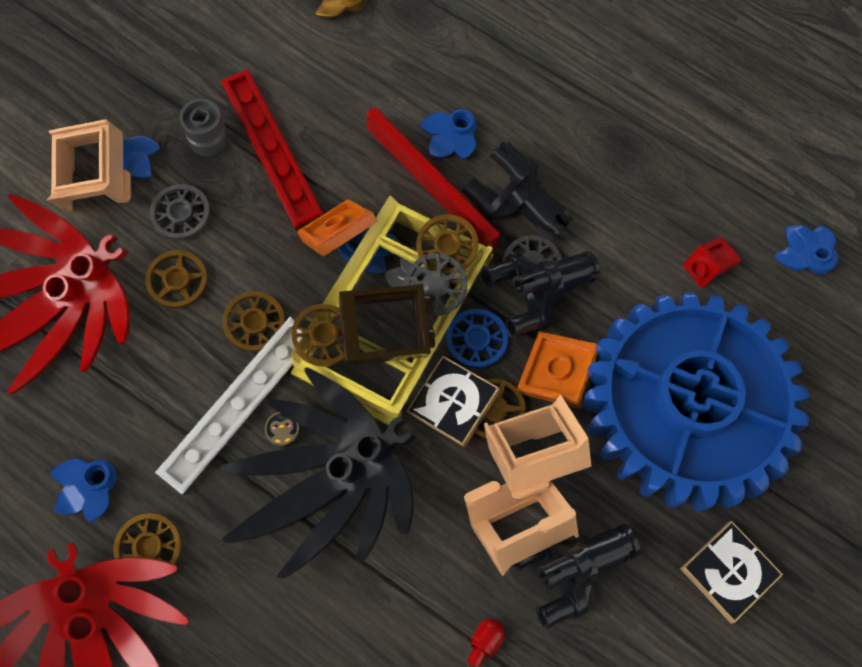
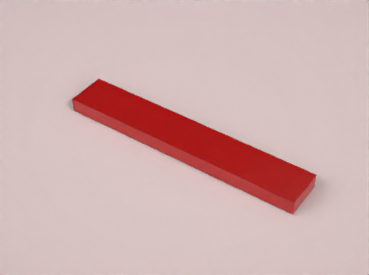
[221,69,324,231]
[366,107,500,252]

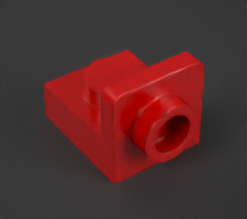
[683,236,742,288]

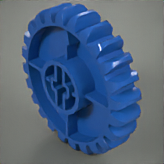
[583,292,809,512]

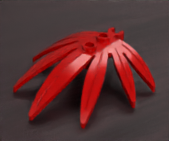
[0,194,130,394]
[0,542,189,667]

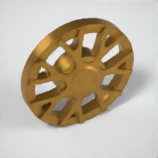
[416,214,478,275]
[222,291,285,352]
[291,304,344,367]
[113,513,182,581]

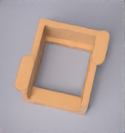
[47,119,131,212]
[484,395,591,499]
[464,481,579,576]

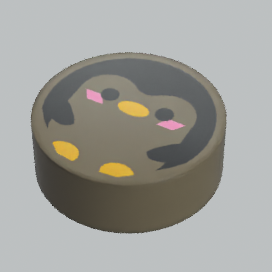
[265,412,300,448]

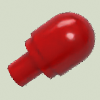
[466,618,505,667]

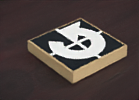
[407,356,500,448]
[680,521,783,624]

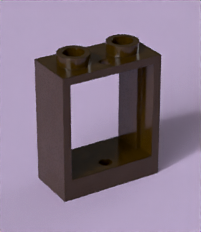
[338,284,435,366]

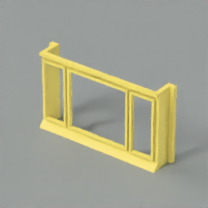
[290,196,494,426]

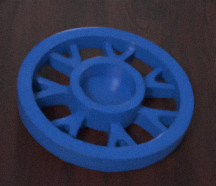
[446,309,508,369]

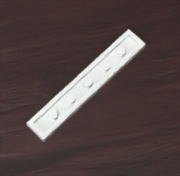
[155,317,302,494]

